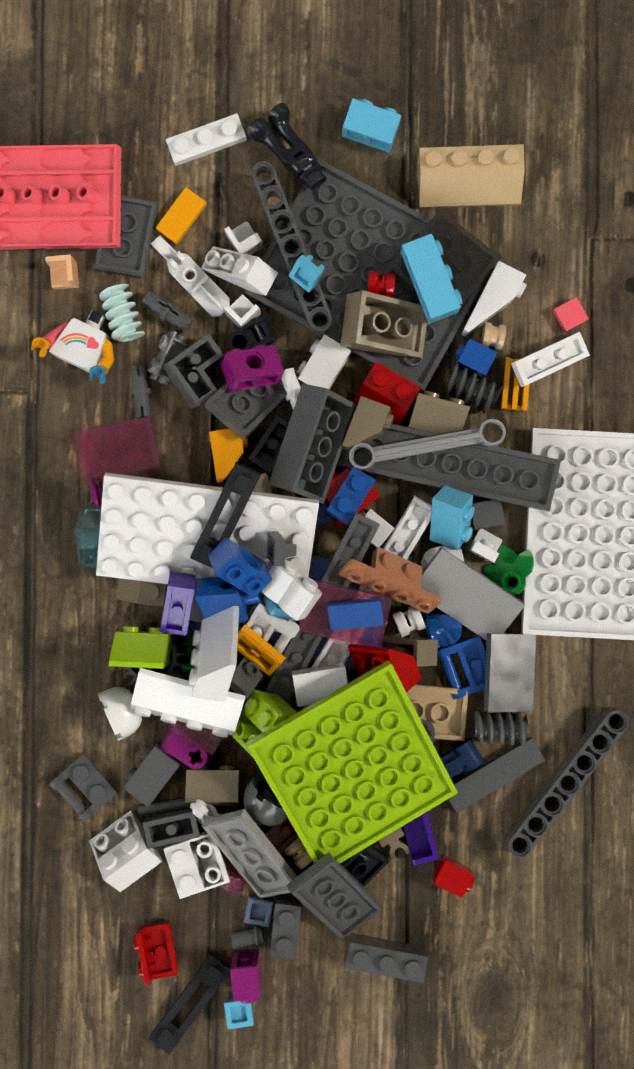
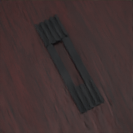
[190,462,261,568]
[149,952,231,1055]

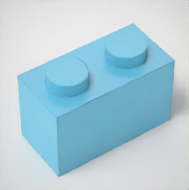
[342,98,401,153]
[430,485,475,550]

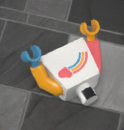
[31,310,114,384]

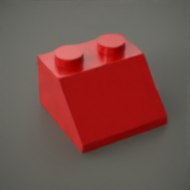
[353,362,421,425]

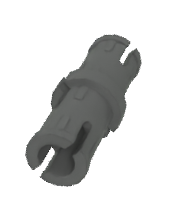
[141,291,193,333]
[130,365,152,419]

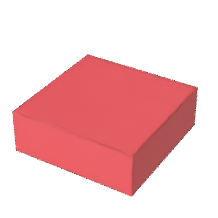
[553,297,589,333]

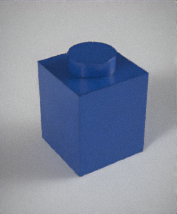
[454,339,497,379]

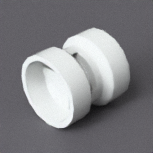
[392,606,426,638]

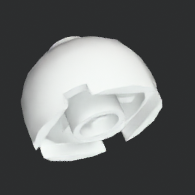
[98,687,142,741]

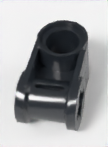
[228,315,279,351]

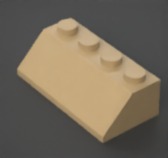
[417,144,524,209]

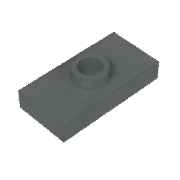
[230,656,264,699]

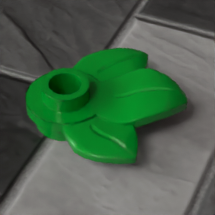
[484,545,534,595]

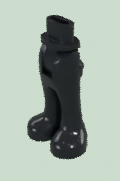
[247,103,327,191]

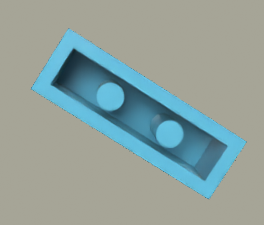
[400,234,462,324]

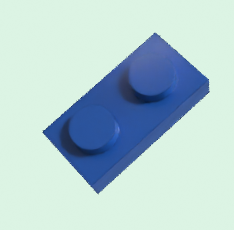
[325,466,376,525]

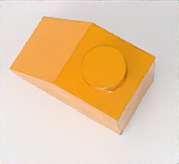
[209,429,249,485]

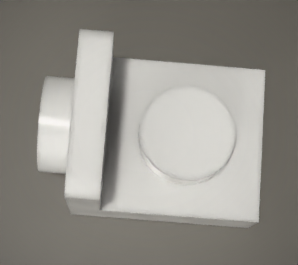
[468,529,502,563]

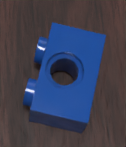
[208,537,272,598]

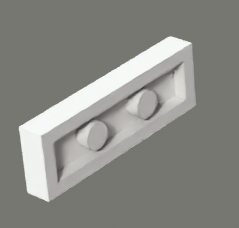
[166,113,247,166]
[511,332,590,387]

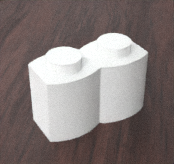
[261,560,322,621]

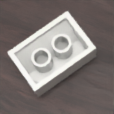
[189,606,239,702]

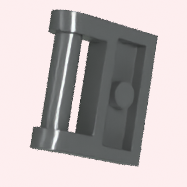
[49,753,118,824]

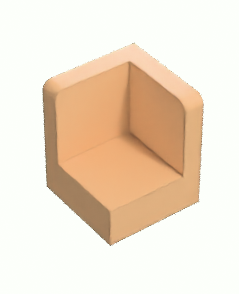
[45,254,79,290]

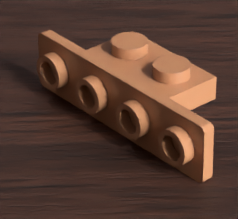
[339,547,442,613]

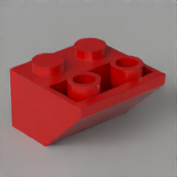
[348,643,421,693]

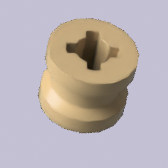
[481,322,506,351]

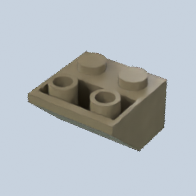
[407,391,470,434]

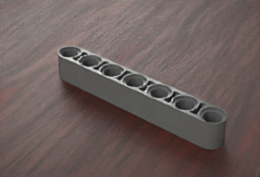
[252,161,332,335]
[505,707,629,858]

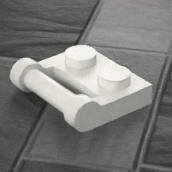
[246,603,299,654]

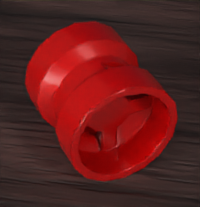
[367,271,395,298]

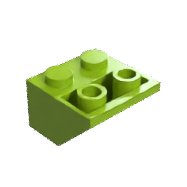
[233,690,298,757]

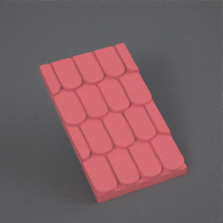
[0,144,122,250]

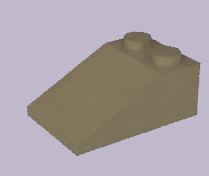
[340,290,427,358]

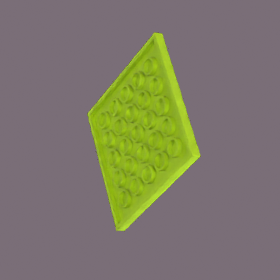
[246,660,458,863]

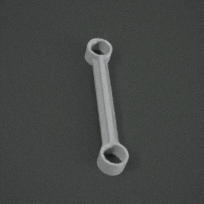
[349,419,506,471]

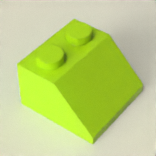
[109,626,172,669]

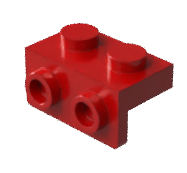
[133,920,179,986]

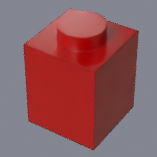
[432,854,475,898]

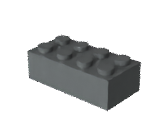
[269,383,357,504]

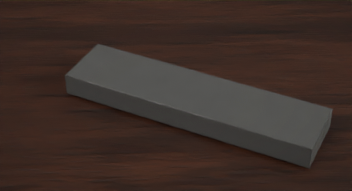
[449,737,546,813]

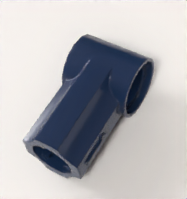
[440,738,484,778]

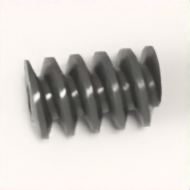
[446,363,503,414]
[472,711,528,746]

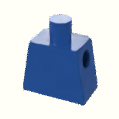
[195,577,262,623]

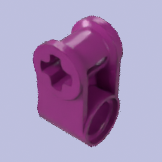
[159,724,211,769]

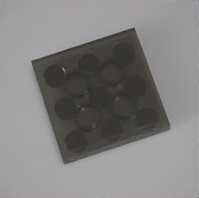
[390,209,501,320]

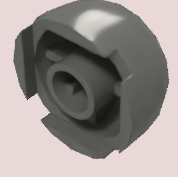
[243,774,288,826]

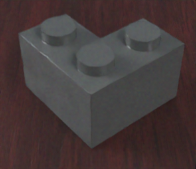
[162,333,224,409]

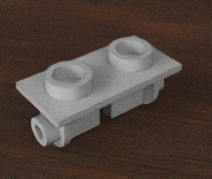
[148,331,188,386]

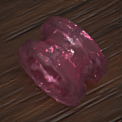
[221,872,246,893]

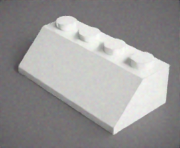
[131,668,245,737]

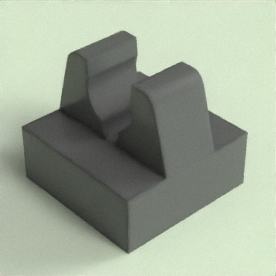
[267,531,297,566]

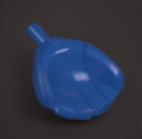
[422,612,462,648]

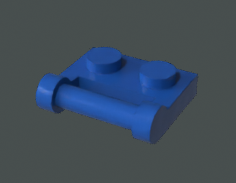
[437,635,486,699]

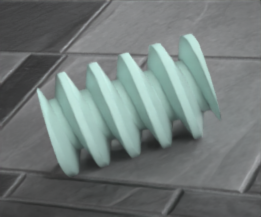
[99,284,145,342]

